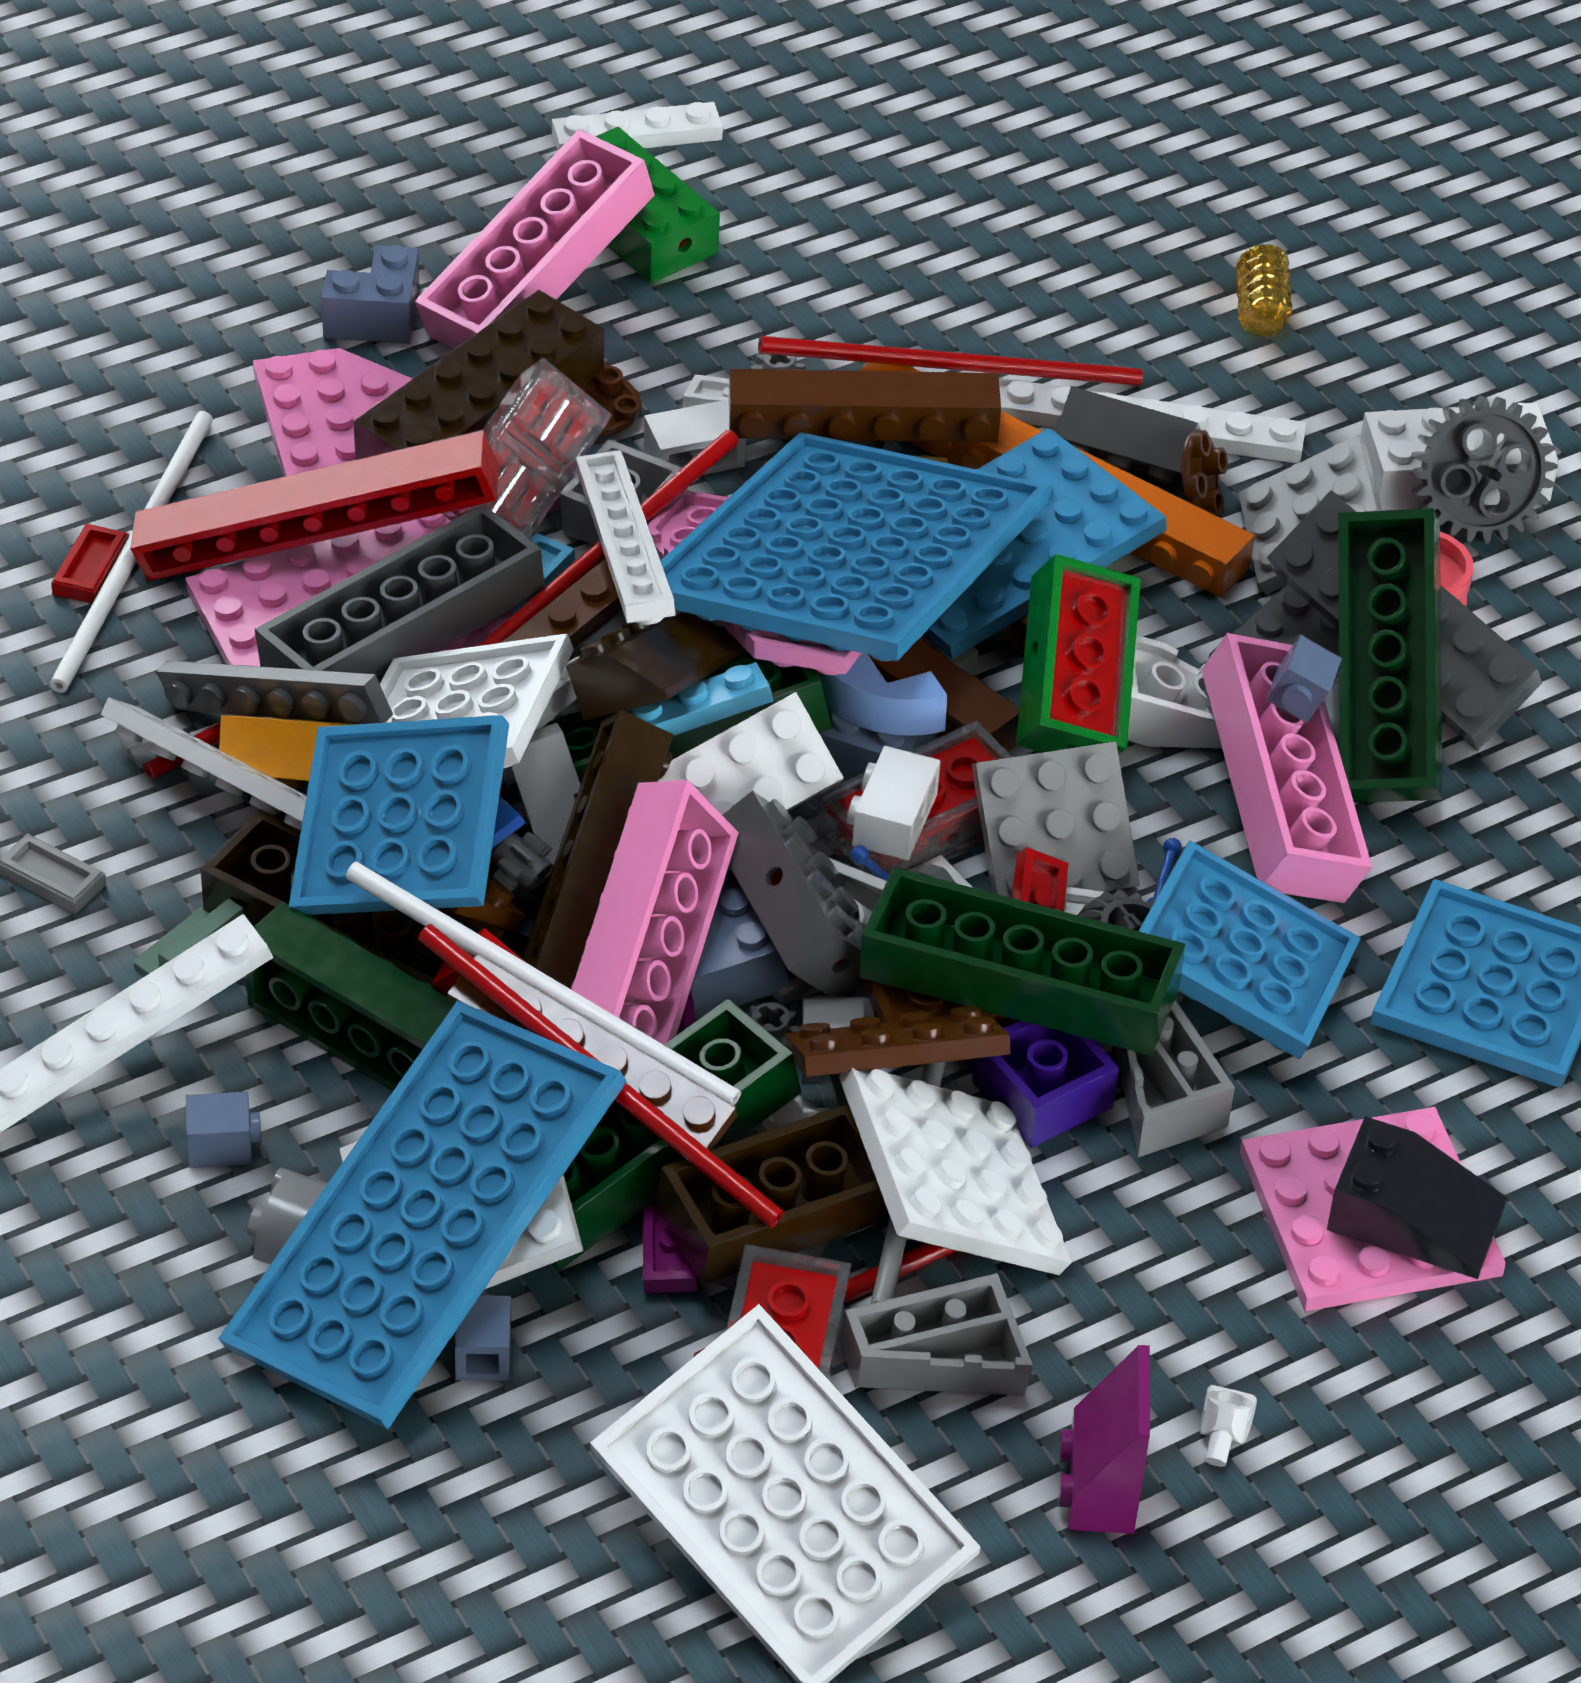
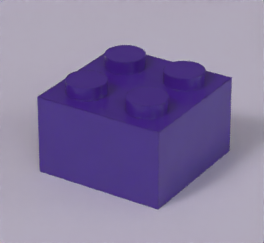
[972,1021,1119,1148]

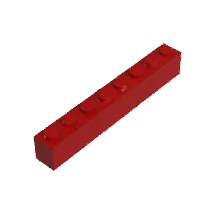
[130,430,499,581]

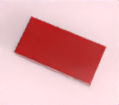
[51,523,129,604]

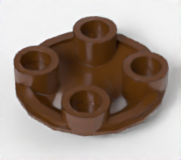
[569,365,642,436]
[1181,429,1228,516]

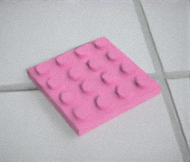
[1240,1107,1506,1312]

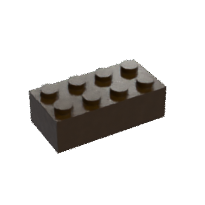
[656,1103,890,1285]

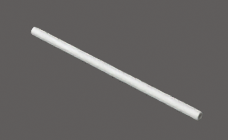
[50,411,213,693]
[346,862,741,1106]

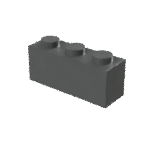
[1056,386,1201,485]

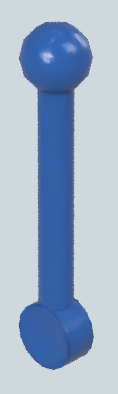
[1147,838,1182,903]
[850,845,890,881]

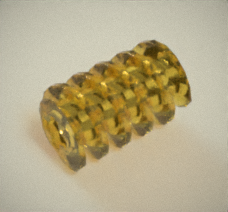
[1235,244,1293,337]

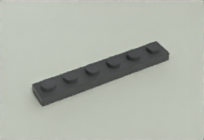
[156,660,393,724]

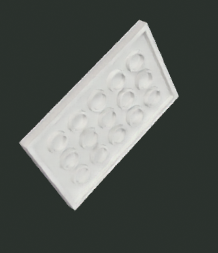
[590,1304,981,1683]

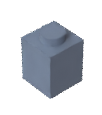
[1266,635,1342,723]
[186,1091,261,1168]
[455,1294,511,1381]

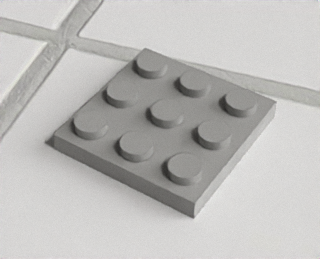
[1238,434,1382,595]
[971,741,1140,898]

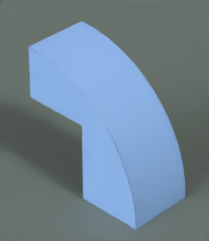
[819,653,947,736]

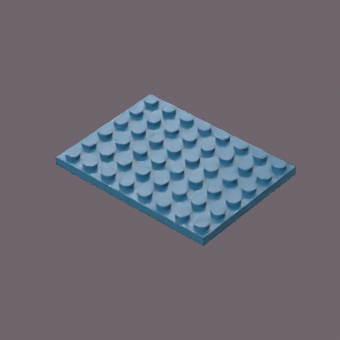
[661,432,1050,661]

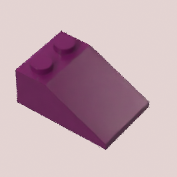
[1058,1345,1150,1534]

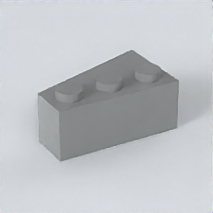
[502,723,580,882]
[1114,1000,1235,1157]
[839,1273,1033,1396]

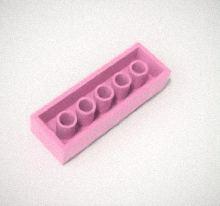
[415,129,655,349]
[1201,633,1372,903]
[571,780,739,1045]

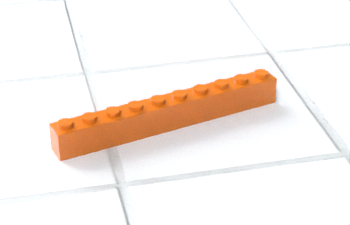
[859,363,1255,598]

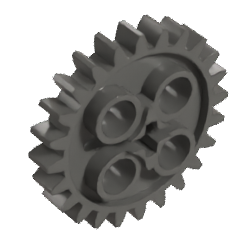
[1409,395,1558,543]

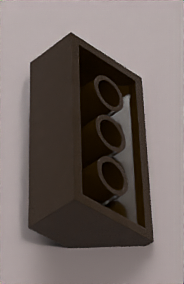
[566,611,746,721]

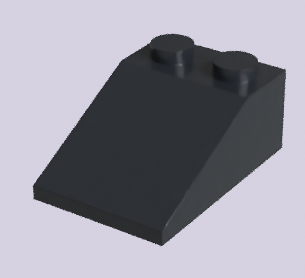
[1327,1116,1508,1279]

